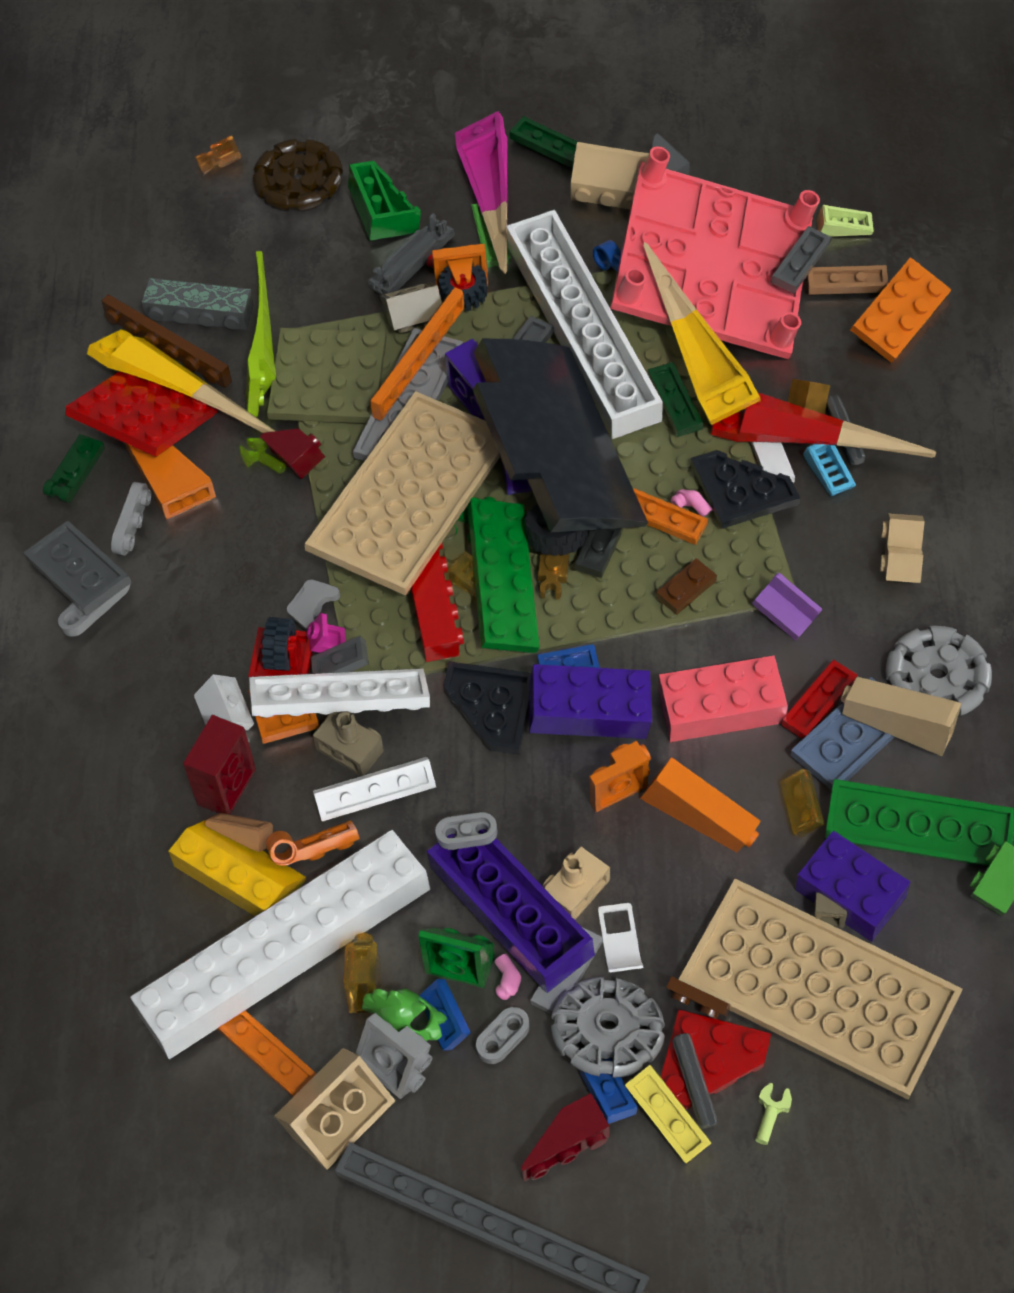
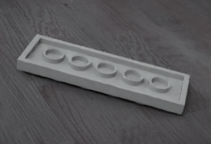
[353,328,464,461]

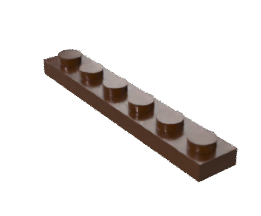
[101,294,232,388]

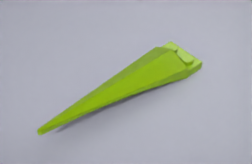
[246,251,276,417]

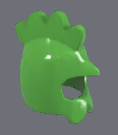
[362,988,447,1041]

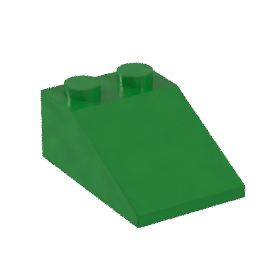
[418,928,495,988]

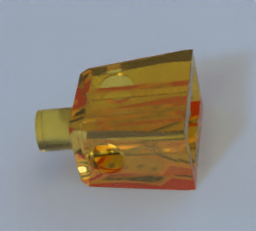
[343,933,381,1013]

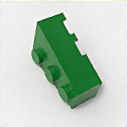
[348,160,421,241]

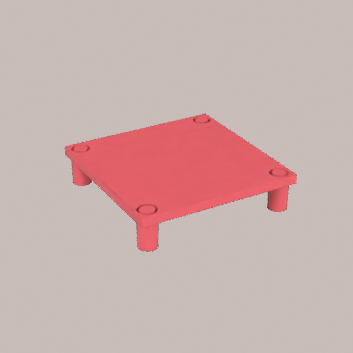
[610,146,820,360]

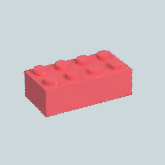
[658,656,788,742]

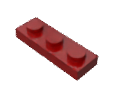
[782,659,858,739]

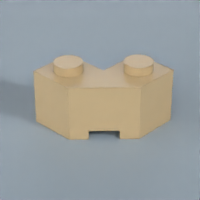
[880,513,924,583]

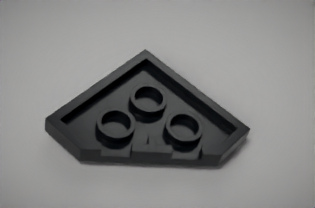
[690,450,801,529]
[443,661,531,755]

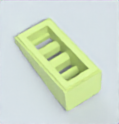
[816,205,874,237]

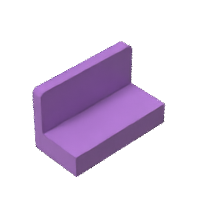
[752,573,822,641]

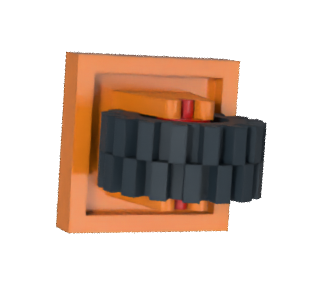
[432,243,488,311]

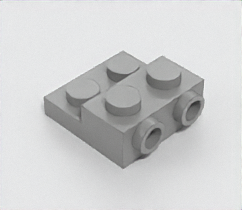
[355,1013,433,1099]

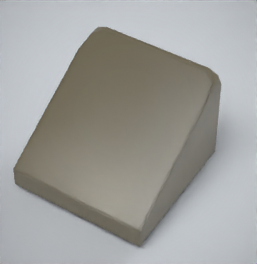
[814,892,847,928]

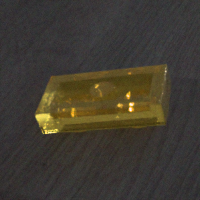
[780,769,824,837]

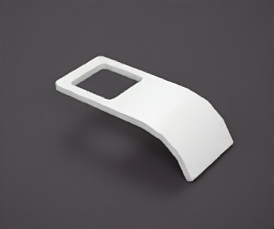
[598,903,643,972]

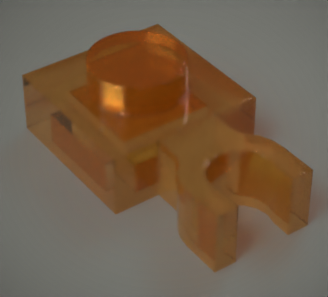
[195,135,242,174]

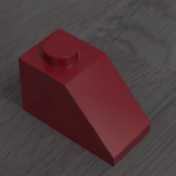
[259,428,325,479]

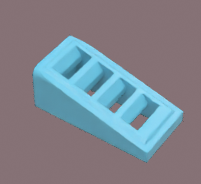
[803,444,856,497]

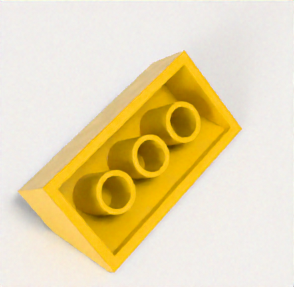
[168,820,307,917]

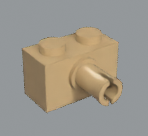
[543,847,610,920]

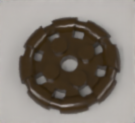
[253,139,343,211]

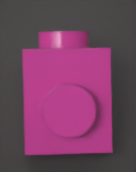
[307,613,346,653]

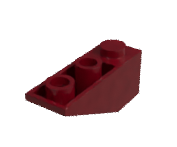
[521,1093,610,1181]

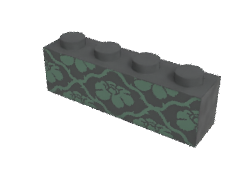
[141,278,254,330]

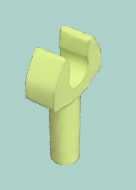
[755,1083,792,1145]

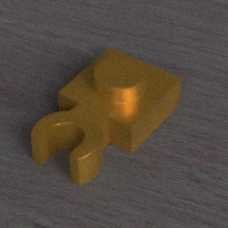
[538,552,569,600]

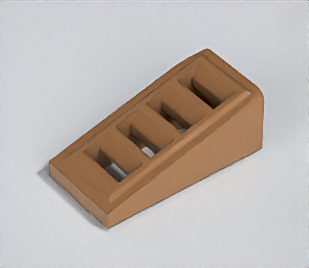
[205,813,273,852]

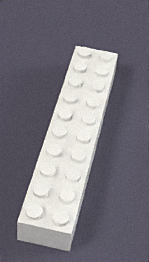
[506,210,663,439]
[130,830,430,1059]

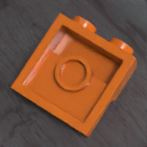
[589,741,651,813]

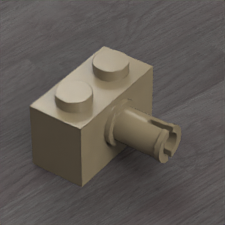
[313,712,384,776]

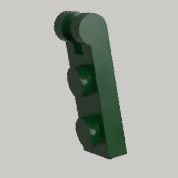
[43,434,105,503]

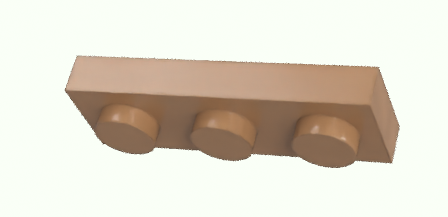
[807,265,888,295]

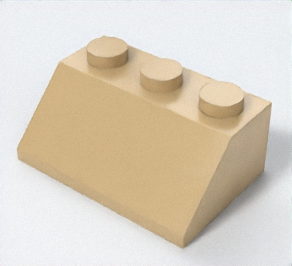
[571,142,649,210]
[274,1048,395,1170]

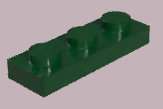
[509,116,578,168]
[648,362,703,437]

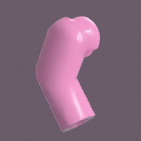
[671,489,713,517]
[494,954,521,1000]

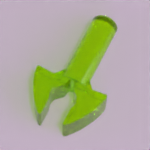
[240,438,286,474]

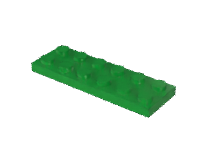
[467,498,540,653]
[824,779,1014,867]

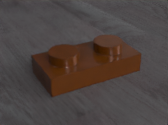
[656,558,717,615]
[666,976,730,1019]

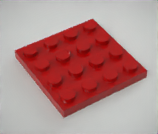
[65,371,218,457]

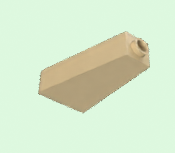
[841,677,961,756]

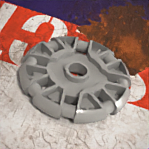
[885,625,992,716]
[551,977,665,1078]

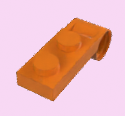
[266,820,360,866]

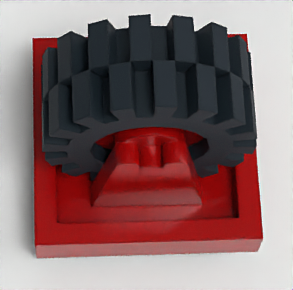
[248,617,313,678]

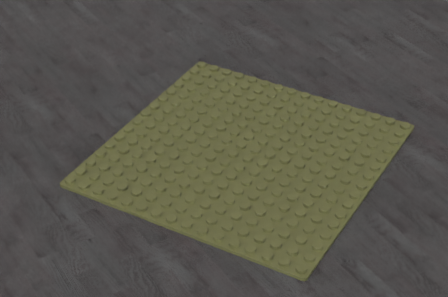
[298,269,795,675]

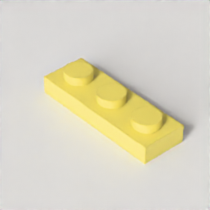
[625,1065,712,1164]

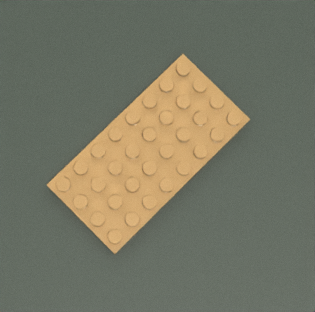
[305,391,500,596]
[678,879,963,1100]

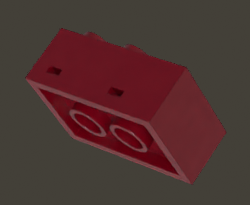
[183,714,256,814]

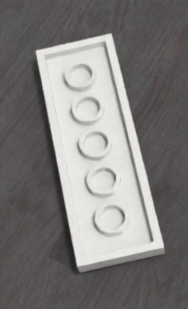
[249,669,430,718]

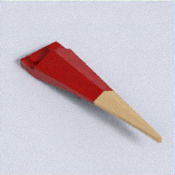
[711,393,936,458]

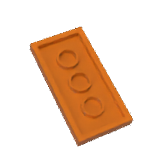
[850,257,951,363]

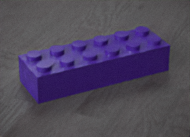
[427,829,595,993]

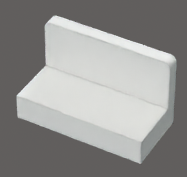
[194,674,254,731]

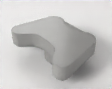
[287,579,341,631]

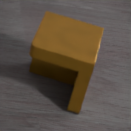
[788,378,830,414]

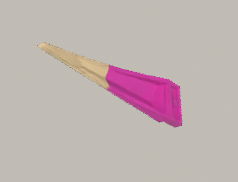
[455,111,508,274]

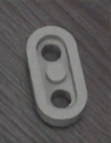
[435,812,498,850]
[476,1007,530,1064]

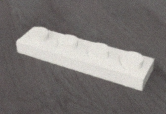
[313,757,436,821]

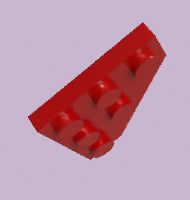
[661,1010,772,1110]

